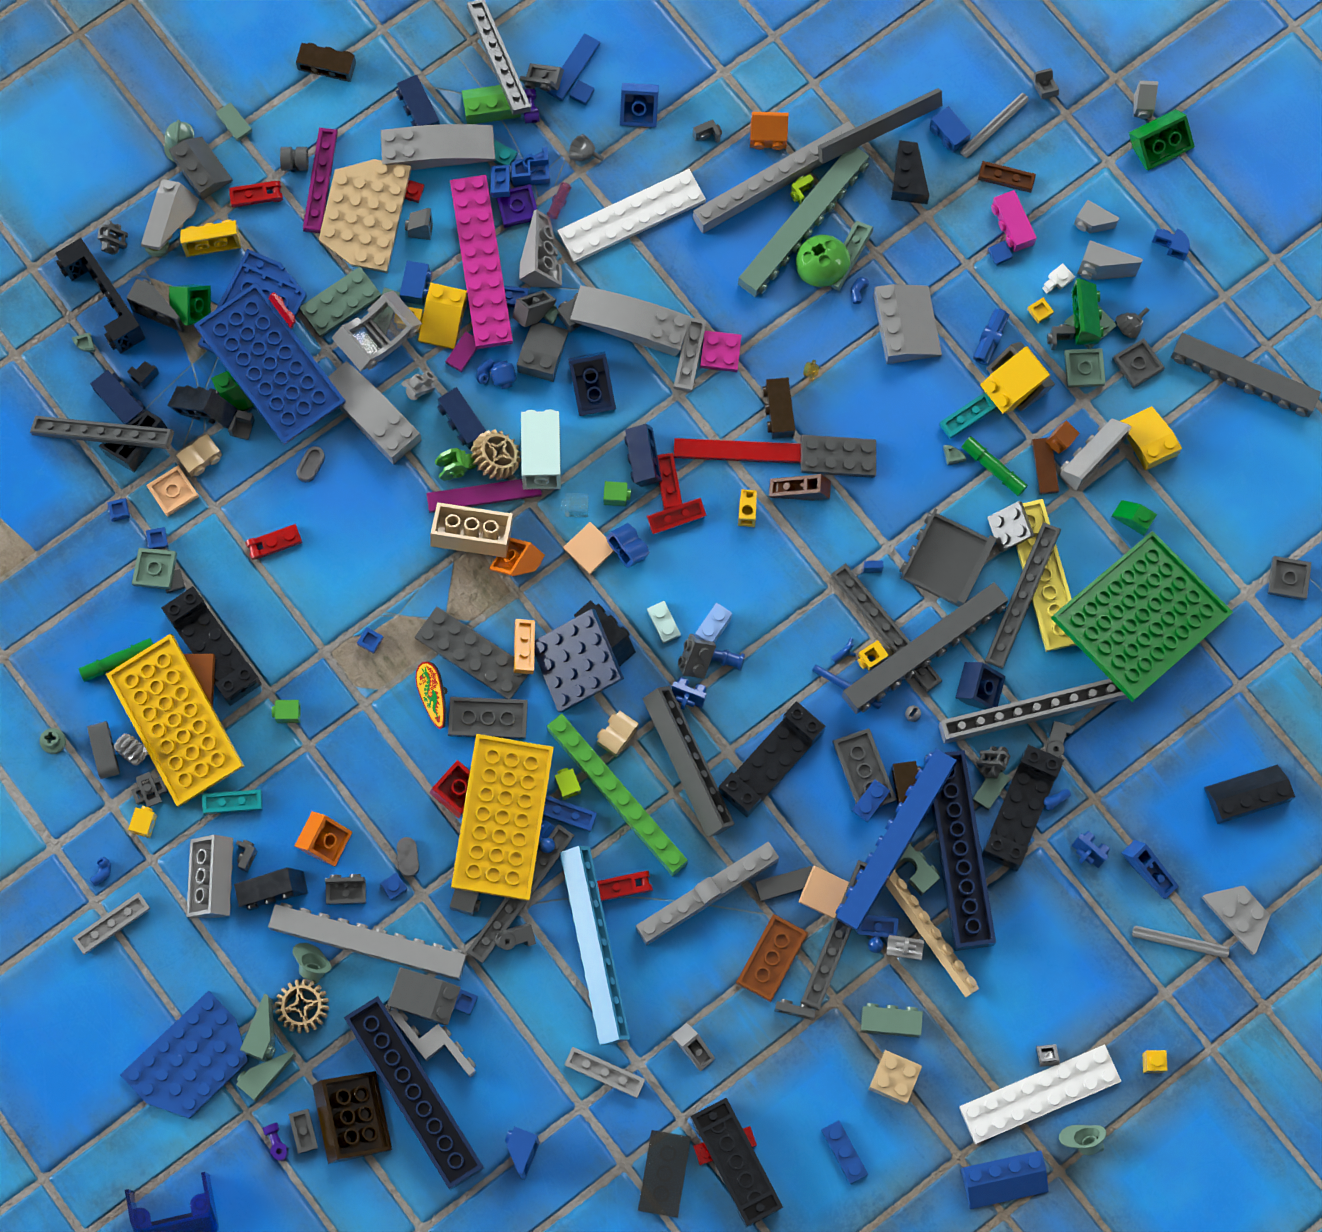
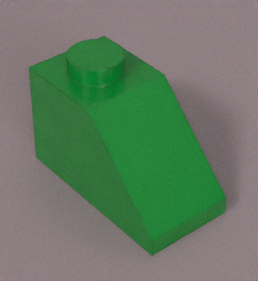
[1112,500,1157,536]

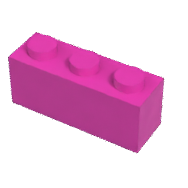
[991,190,1037,252]

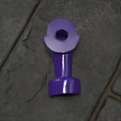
[524,89,540,124]
[262,1123,289,1161]

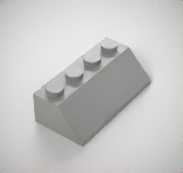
[1059,418,1132,491]
[186,835,234,918]

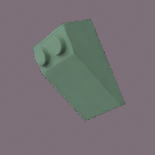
[240,994,276,1062]

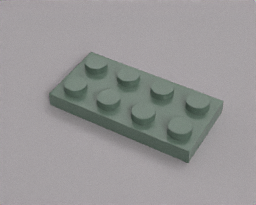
[300,267,381,338]

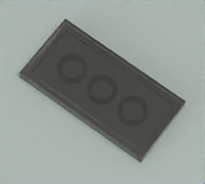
[638,1130,691,1218]

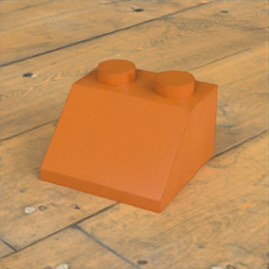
[750,112,789,150]
[294,811,352,867]

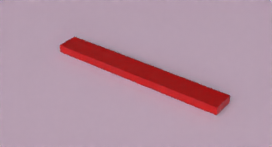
[674,438,801,464]

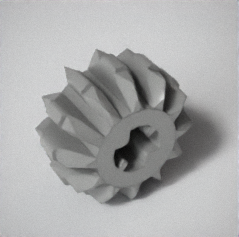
[114,734,148,765]

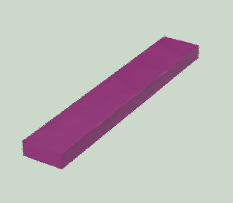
[303,128,338,233]
[426,479,542,513]

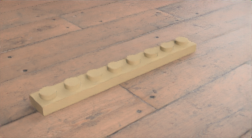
[885,869,979,997]

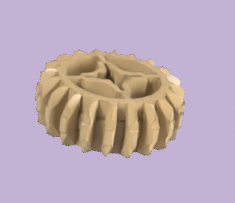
[471,429,521,480]
[275,979,329,1034]

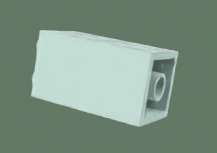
[521,409,561,489]

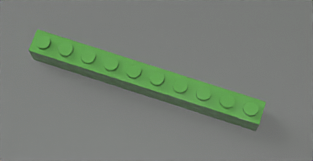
[547,714,688,877]

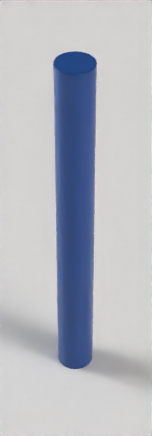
[812,665,882,709]

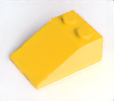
[418,283,468,349]
[980,346,1050,414]
[1120,406,1182,471]

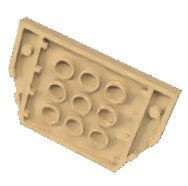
[319,159,412,273]

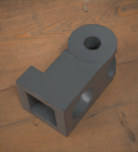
[1046,721,1073,758]
[495,923,536,950]

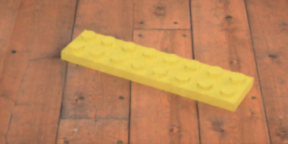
[1016,499,1076,652]

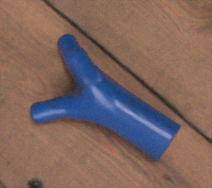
[831,638,856,663]

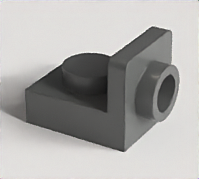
[693,119,722,143]
[236,840,258,873]

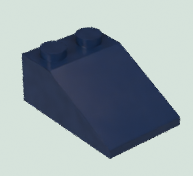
[568,351,616,416]

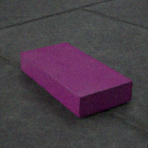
[445,331,477,373]

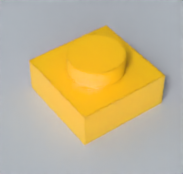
[1027,297,1054,324]

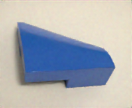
[512,147,550,187]

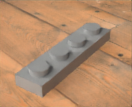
[674,318,707,392]
[73,892,150,955]
[564,1047,645,1098]

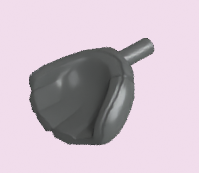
[569,134,604,161]
[1115,307,1150,339]

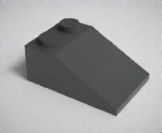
[127,279,184,333]
[517,322,569,382]
[387,967,461,1025]

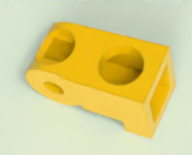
[738,489,757,527]

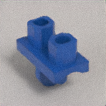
[672,677,707,710]
[1071,831,1110,868]

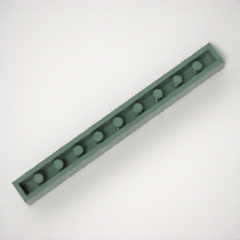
[738,147,869,298]

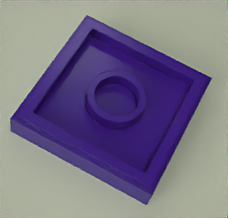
[496,184,538,228]

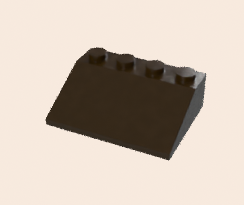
[312,1071,392,1164]

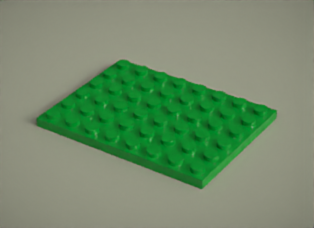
[1051,531,1233,702]

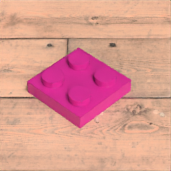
[700,331,742,372]

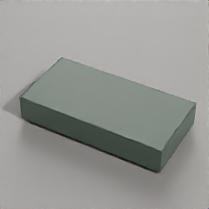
[216,102,252,142]
[973,772,1010,811]

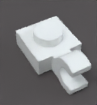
[1042,263,1075,294]

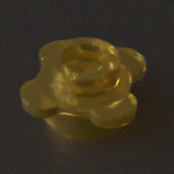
[803,360,819,381]

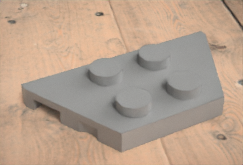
[1201,885,1271,955]

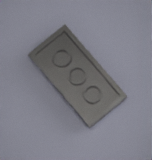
[801,435,876,478]
[448,697,528,739]
[833,728,897,807]

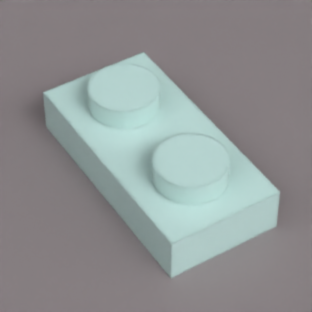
[647,601,681,644]

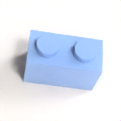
[695,603,732,642]

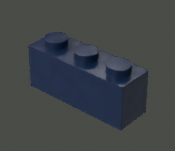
[396,75,440,126]
[90,370,145,425]
[437,387,486,449]
[624,424,662,487]

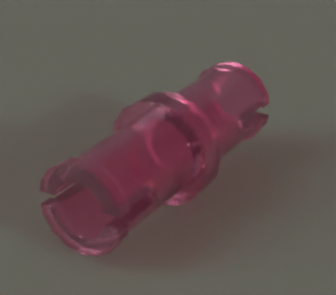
[547,182,572,219]

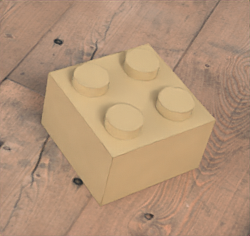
[868,1050,922,1105]

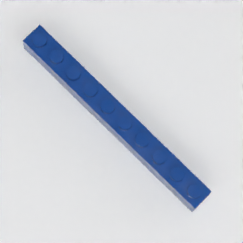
[835,749,957,932]

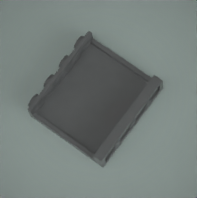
[900,508,997,607]

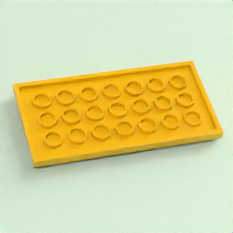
[106,634,244,807]
[451,734,554,901]

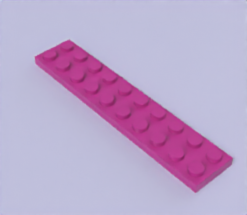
[450,175,513,349]

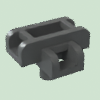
[97,220,128,255]
[976,746,1010,778]
[131,772,168,808]

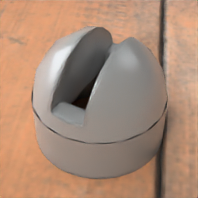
[905,705,921,722]

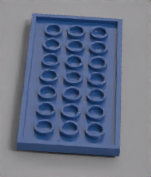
[194,283,346,445]

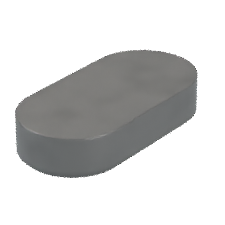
[296,446,325,482]
[397,837,419,877]

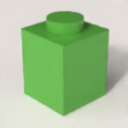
[603,481,631,506]
[272,700,301,723]

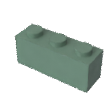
[860,1003,923,1038]

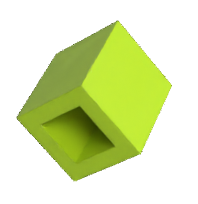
[555,768,581,800]

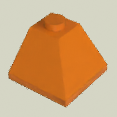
[489,537,545,576]

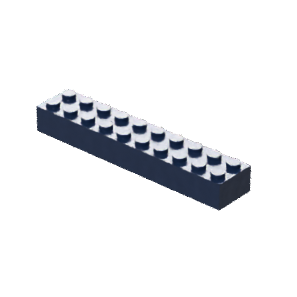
[924,750,996,951]
[344,996,485,1191]

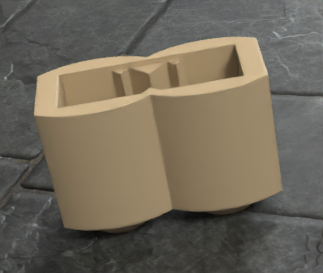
[176,434,222,477]
[596,711,639,757]

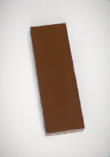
[978,161,1036,193]
[1032,438,1059,495]

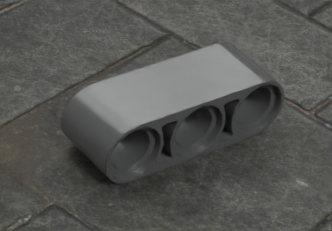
[87,721,120,779]

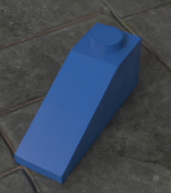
[1122,840,1178,899]

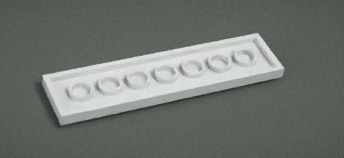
[557,169,706,264]
[959,1045,1121,1144]

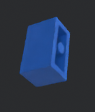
[930,106,972,153]
[400,261,432,305]

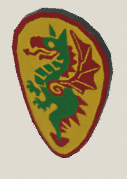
[415,661,448,729]

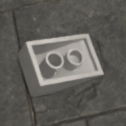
[1077,240,1143,280]

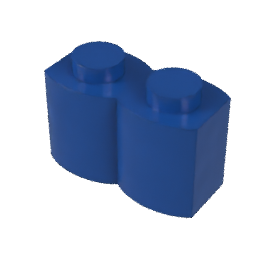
[606,523,650,568]

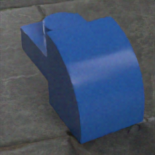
[1152,228,1190,261]

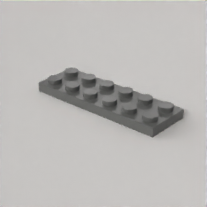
[415,606,529,699]

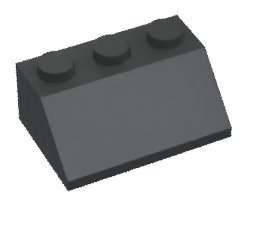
[169,137,233,200]
[986,342,1055,411]

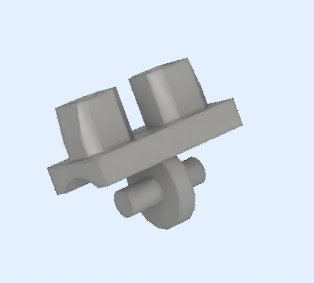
[401,371,436,400]
[886,935,924,961]

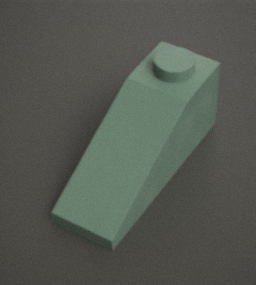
[236,1051,296,1102]

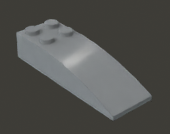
[381,124,495,170]
[570,286,690,356]
[328,361,422,465]

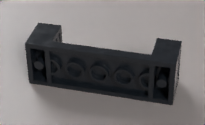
[55,238,145,354]
[161,586,262,706]
[718,701,826,817]
[982,744,1064,871]
[690,1098,783,1228]

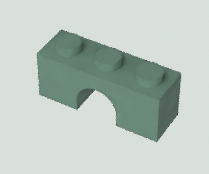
[897,842,940,896]

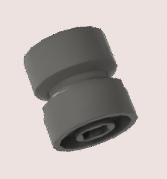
[280,147,309,171]

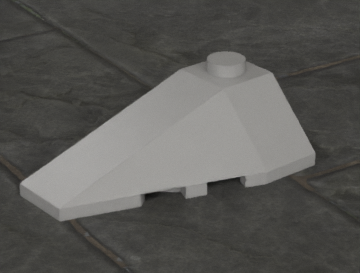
[141,179,199,250]
[519,209,562,287]

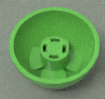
[796,235,850,287]

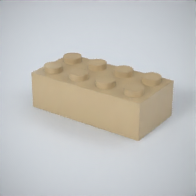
[430,502,513,558]

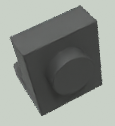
[1034,68,1059,99]
[1047,324,1075,350]

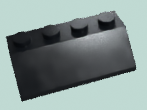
[1204,764,1295,824]

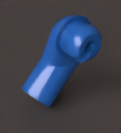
[851,277,869,304]
[476,358,495,384]
[1043,788,1071,810]
[90,857,111,887]

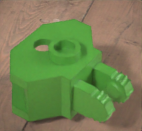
[435,448,476,481]

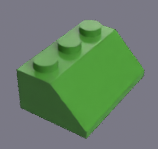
[462,85,521,124]

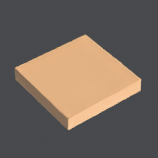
[146,465,199,517]
[563,522,615,575]
[798,866,849,919]

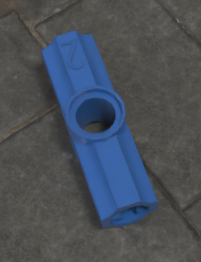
[973,308,1010,365]

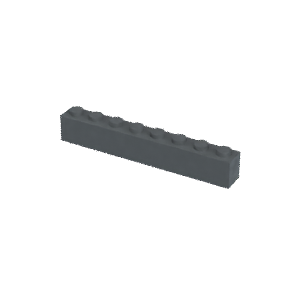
[1170,332,1321,417]
[642,686,735,837]

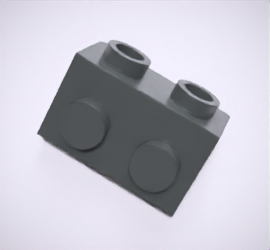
[519,63,564,92]
[678,634,716,679]
[325,874,366,905]

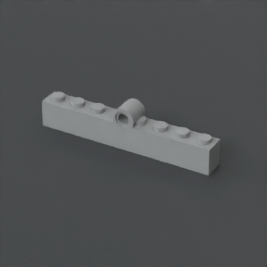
[636,841,779,946]

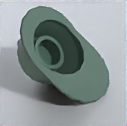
[164,120,194,162]
[292,943,331,984]
[1059,1125,1106,1155]

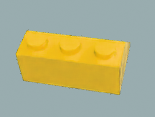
[180,220,241,257]

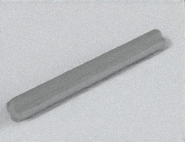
[960,93,1029,158]
[1132,926,1230,958]

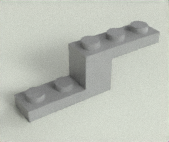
[389,1008,476,1077]

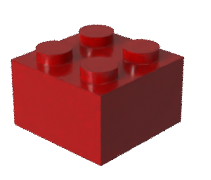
[430,760,470,819]

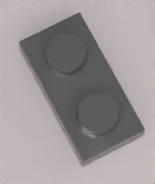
[774,999,816,1020]
[289,1109,319,1154]

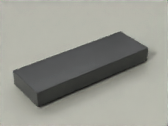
[755,866,812,901]

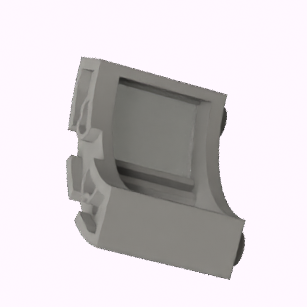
[332,290,422,371]

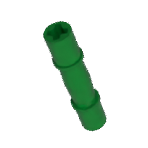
[961,436,1028,496]
[78,638,153,682]

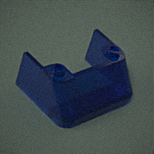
[125,1172,219,1232]

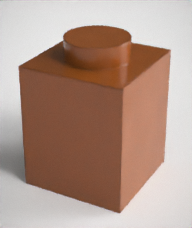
[1046,420,1080,454]

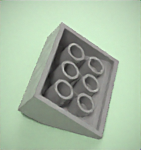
[873,284,942,364]

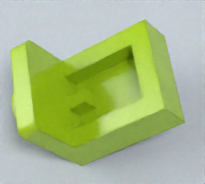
[790,174,814,205]

